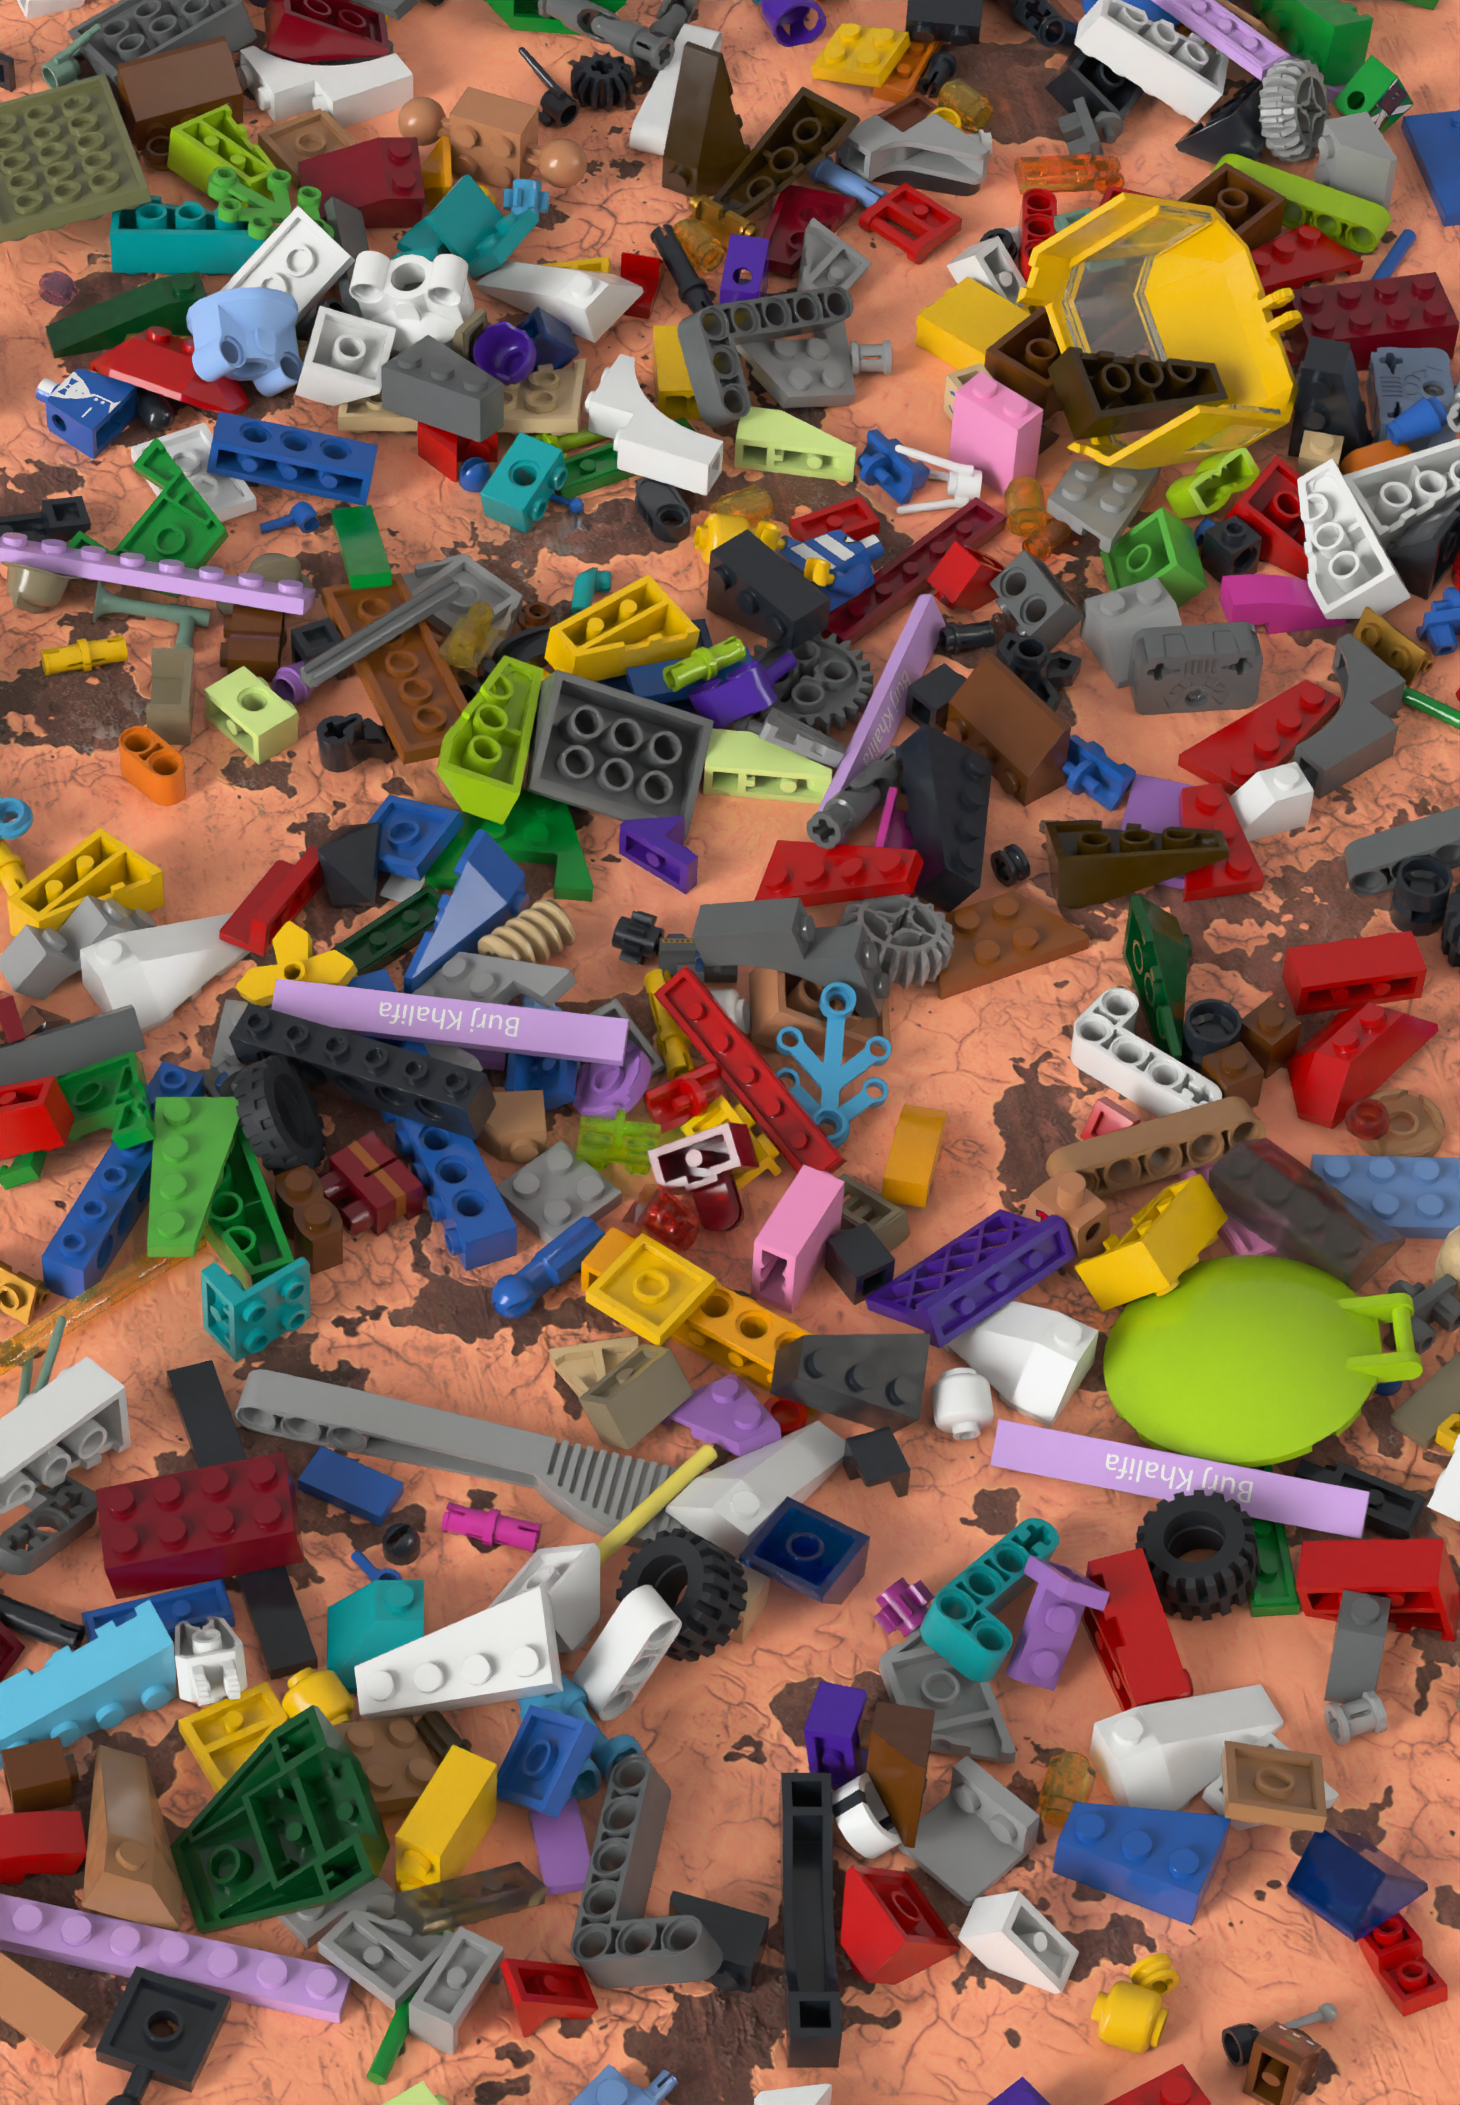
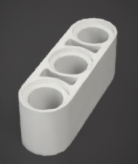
[572,1585,682,1721]

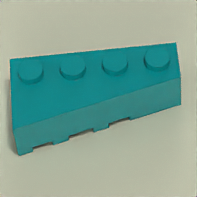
[110,195,267,276]

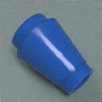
[1385,396,1448,446]

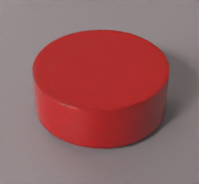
[763,1396,808,1438]

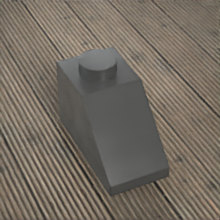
[1324,1589,1391,1704]

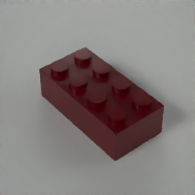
[1284,272,1460,372]
[96,1452,305,1599]

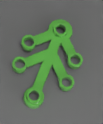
[207,166,334,240]

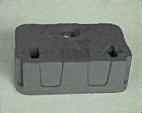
[1128,622,1263,715]

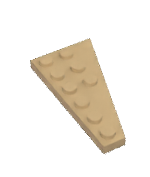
[337,358,587,436]

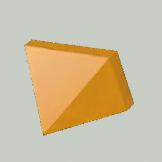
[421,136,452,209]

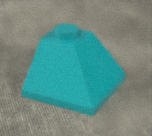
[326,1580,424,1694]

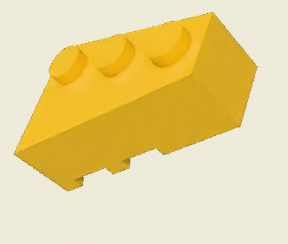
[544,574,700,681]
[7,827,165,937]
[1074,1173,1228,1312]

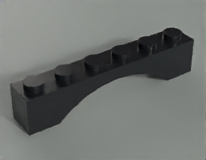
[778,1773,842,2068]

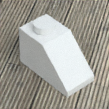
[946,236,1027,308]
[1228,762,1314,842]
[958,1891,1079,1994]

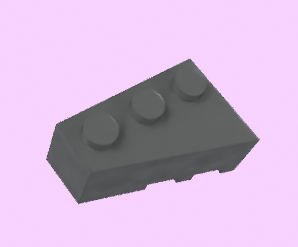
[381,335,504,443]

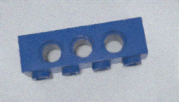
[206,411,378,506]

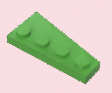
[147,1097,242,1257]

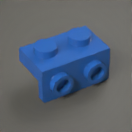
[504,1053,577,1112]

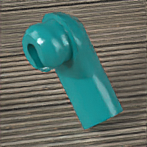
[571,567,612,614]

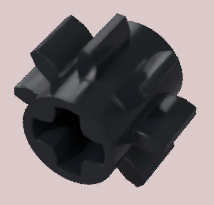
[612,910,665,966]

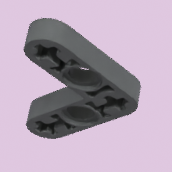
[0,1475,98,1576]

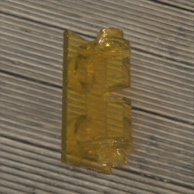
[436,602,499,671]

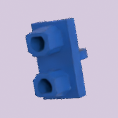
[856,429,930,505]
[1416,587,1460,656]
[1062,734,1136,812]

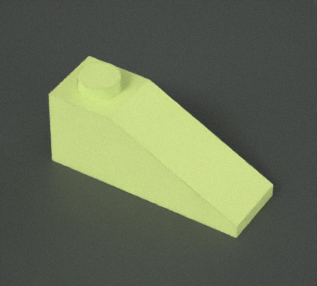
[734,407,856,482]
[703,728,832,804]

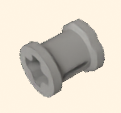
[849,340,892,377]
[1324,1690,1387,1746]

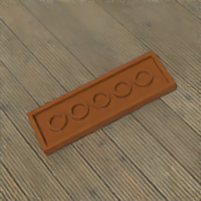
[321,573,468,765]

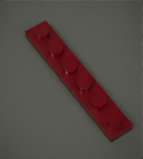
[821,497,1006,646]

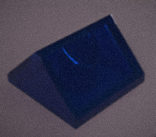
[1286,1827,1428,1942]

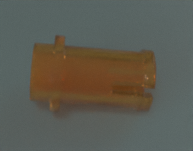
[1022,518,1072,561]

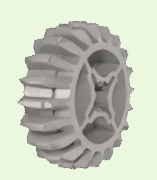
[1258,59,1331,162]
[838,894,954,989]

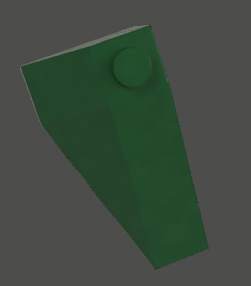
[45,271,207,358]
[1122,895,1192,1062]

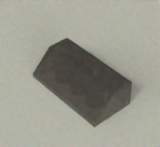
[1208,1137,1406,1293]

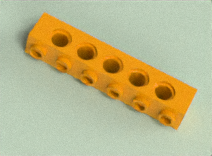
[581,1226,817,1416]

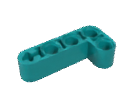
[920,1518,1059,1683]

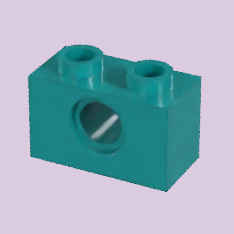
[480,432,568,534]

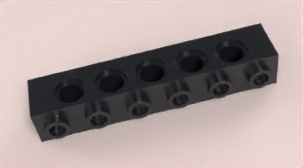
[229,1003,496,1140]

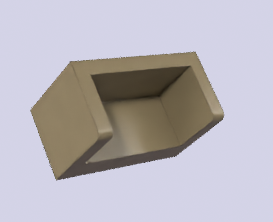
[146,648,196,745]
[578,1343,694,1449]

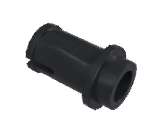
[918,51,957,98]
[939,620,994,655]

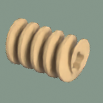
[478,898,576,964]

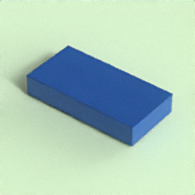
[297,1446,404,1526]

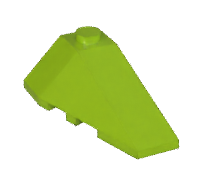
[436,655,544,825]

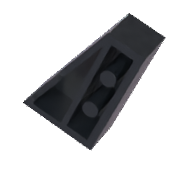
[1288,336,1374,466]
[706,529,831,650]
[770,1334,931,1433]

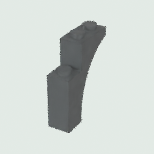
[1293,633,1406,799]
[692,897,890,1018]

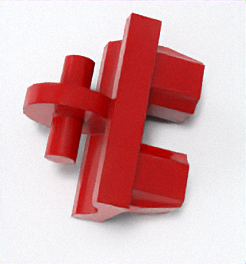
[643,1061,731,1134]

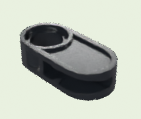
[635,477,691,543]

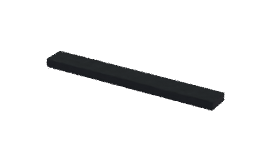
[167,1360,318,1680]

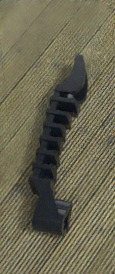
[316,625,551,773]

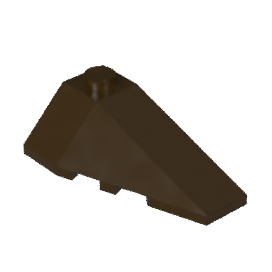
[662,41,751,197]
[712,86,861,218]
[1045,820,1229,909]

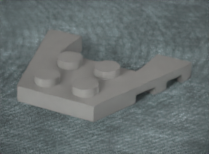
[736,321,856,408]
[412,951,577,1072]

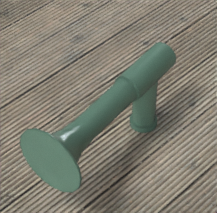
[93,580,211,649]

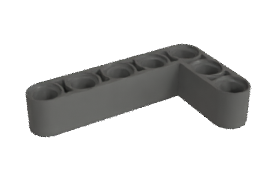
[677,286,854,429]
[1344,806,1460,896]
[570,1753,723,1989]

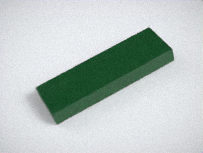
[331,884,442,976]

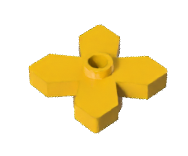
[236,921,358,1007]

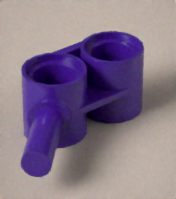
[688,653,797,729]

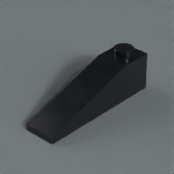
[1175,77,1266,164]
[1385,495,1460,600]

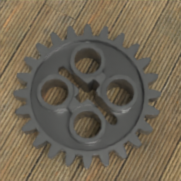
[751,632,874,736]

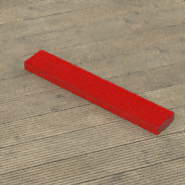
[653,965,847,1174]

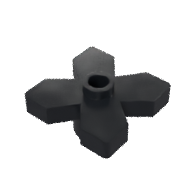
[996,632,1081,712]

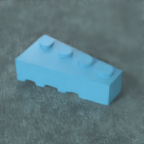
[0,1599,177,1770]

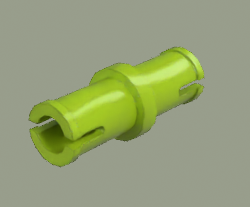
[663,635,746,692]

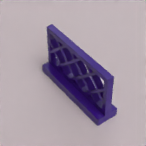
[865,1209,1076,1348]

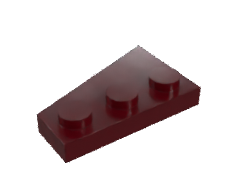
[762,184,858,276]

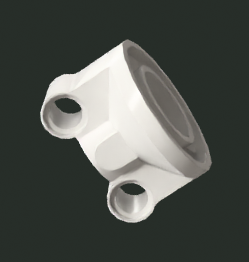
[349,251,474,357]

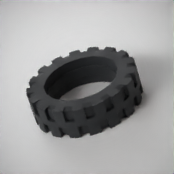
[234,1055,326,1176]

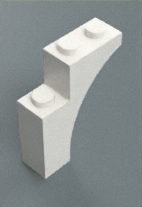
[237,45,413,128]
[584,354,724,496]

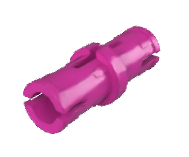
[442,1502,542,1553]

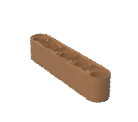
[1046,1096,1266,1198]

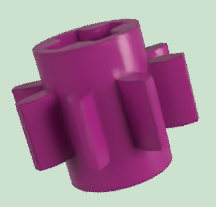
[874,1577,935,1638]

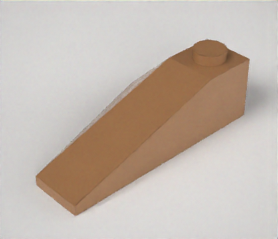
[82,1744,183,1932]

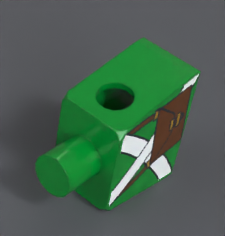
[1333,55,1414,134]

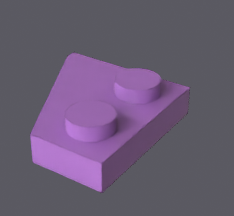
[661,1373,781,1457]

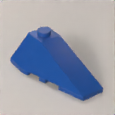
[404,829,529,994]

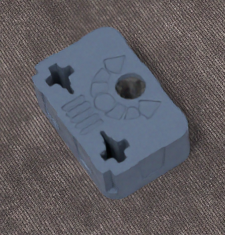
[1366,347,1457,453]

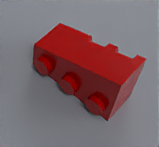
[1296,1537,1460,1642]
[1081,1548,1194,1712]

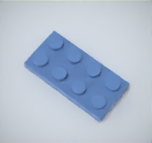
[1310,1154,1460,1239]

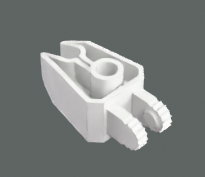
[175,1616,248,1706]

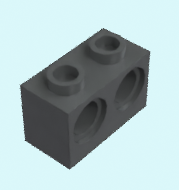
[989,550,1085,650]

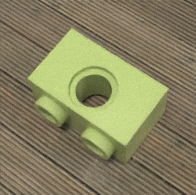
[204,666,299,765]

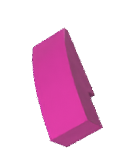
[1219,574,1347,635]

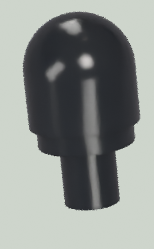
[136,388,175,432]

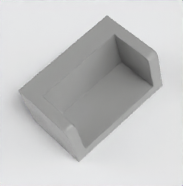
[409,1926,504,2055]

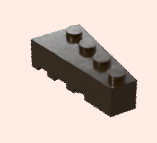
[1047,346,1228,440]

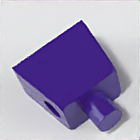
[720,234,769,304]

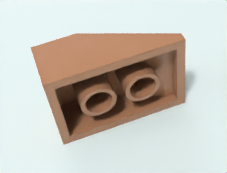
[749,967,892,1057]

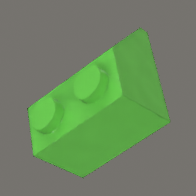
[1100,507,1208,608]

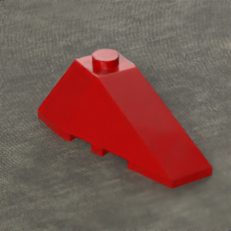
[1223,455,1309,581]

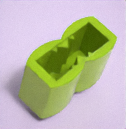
[1165,447,1260,520]

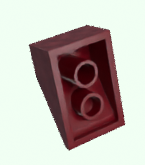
[264,0,390,62]
[298,137,425,228]

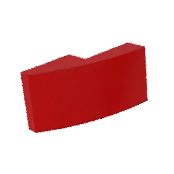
[1354,1911,1448,2017]

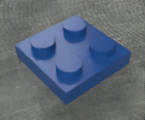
[367,795,464,881]
[497,1705,600,1819]

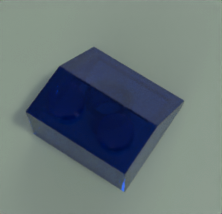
[739,1496,870,1605]

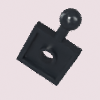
[96,1966,231,2105]

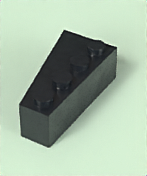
[895,723,993,913]

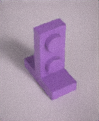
[1005,1555,1110,1691]

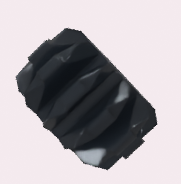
[570,51,633,113]

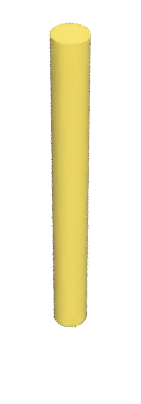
[596,1444,718,1567]

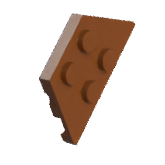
[938,890,1090,1000]

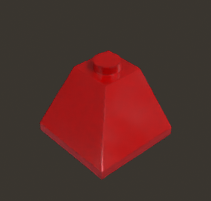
[840,1865,961,1985]

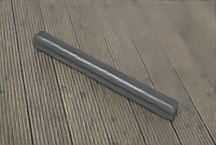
[299,577,461,688]

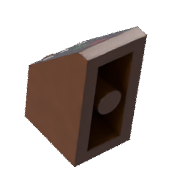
[1242,2021,1322,2105]

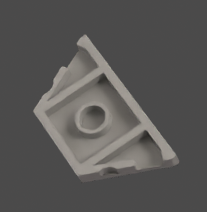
[1046,460,1161,553]
[391,554,523,660]
[878,1626,1016,1764]

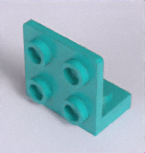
[426,174,539,279]
[201,1257,311,1362]

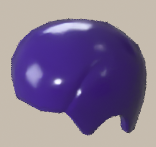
[472,322,538,386]

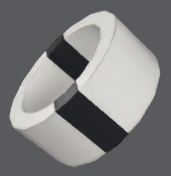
[832,1772,902,1859]

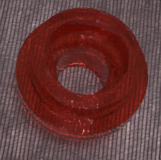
[1345,1098,1390,1140]

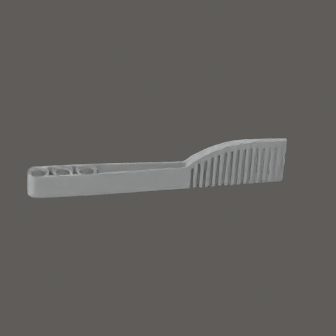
[235,1369,703,1549]

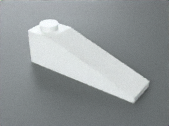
[916,1289,1099,1428]
[665,1421,845,1563]

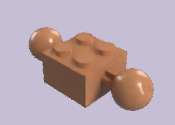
[398,86,587,189]

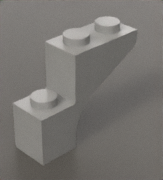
[841,113,990,185]
[0,895,156,1001]

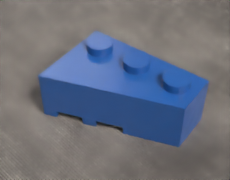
[1052,1802,1231,1926]

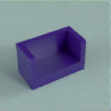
[804,1681,869,1790]

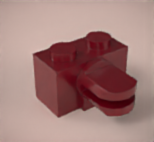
[647,1122,760,1232]

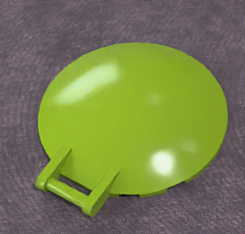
[1103,1255,1423,1468]

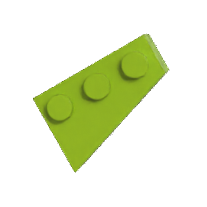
[167,104,277,208]

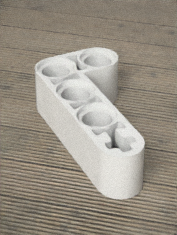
[1070,987,1222,1118]

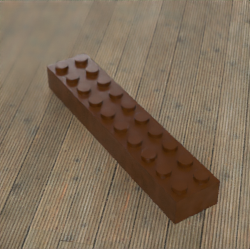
[984,163,1287,423]

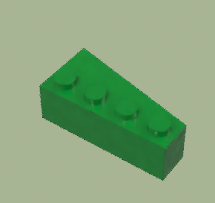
[203,1125,295,1290]

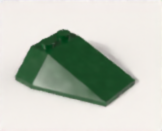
[170,1705,390,1934]

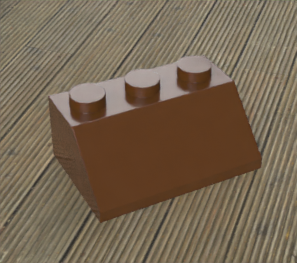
[117,36,244,151]
[946,652,1071,807]

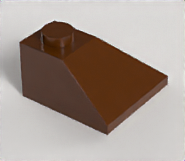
[859,1701,935,1848]

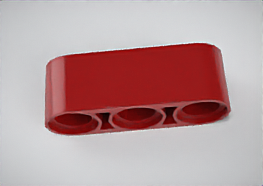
[1018,188,1057,283]

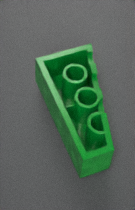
[1251,0,1374,86]

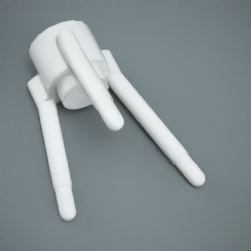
[895,445,982,514]

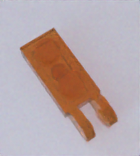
[1014,154,1125,194]

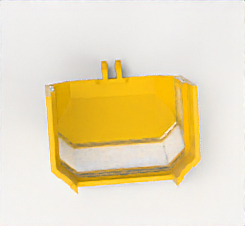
[1016,192,1303,470]

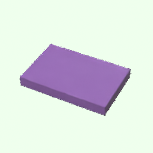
[1120,773,1193,889]

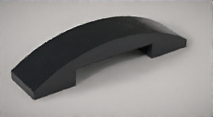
[0,496,91,543]

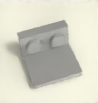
[897,1755,1040,1906]

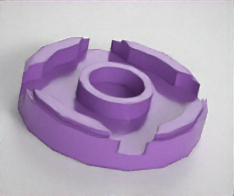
[572,1042,652,1124]

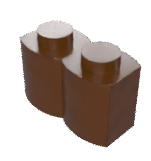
[220,604,285,683]
[274,1165,343,1274]

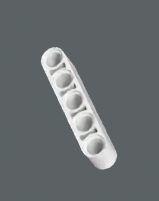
[629,23,722,156]

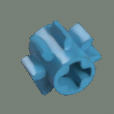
[502,179,549,219]

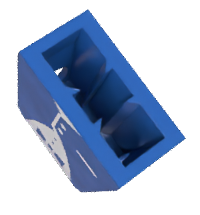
[36,369,138,459]

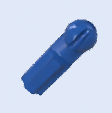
[491,1216,605,1319]

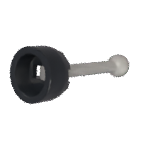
[1222,2003,1338,2068]

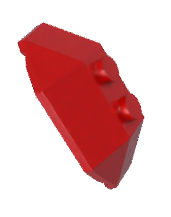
[89,326,249,415]
[1286,1002,1439,1129]

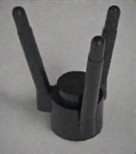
[518,47,580,127]

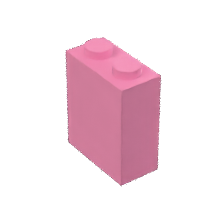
[949,371,1044,500]
[750,1165,845,1314]

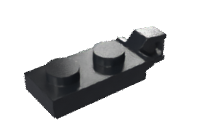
[1293,1459,1426,1540]

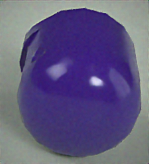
[761,0,827,47]

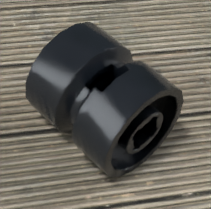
[1389,855,1453,937]
[1180,999,1242,1074]

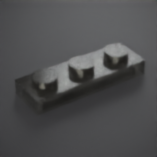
[393,1861,547,1937]

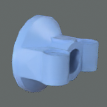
[186,287,303,397]

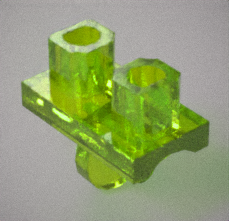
[576,1108,661,1176]

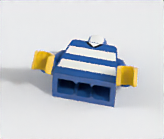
[755,521,884,612]

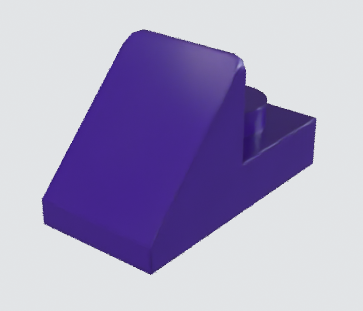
[619,816,698,894]

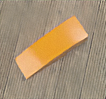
[881,1104,948,1208]

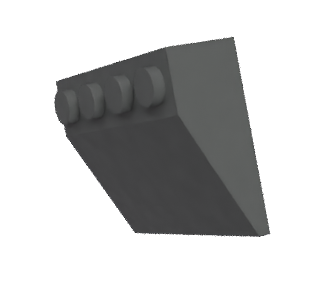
[68,0,258,102]
[526,670,714,841]

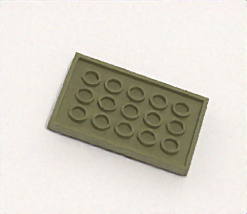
[0,74,152,243]

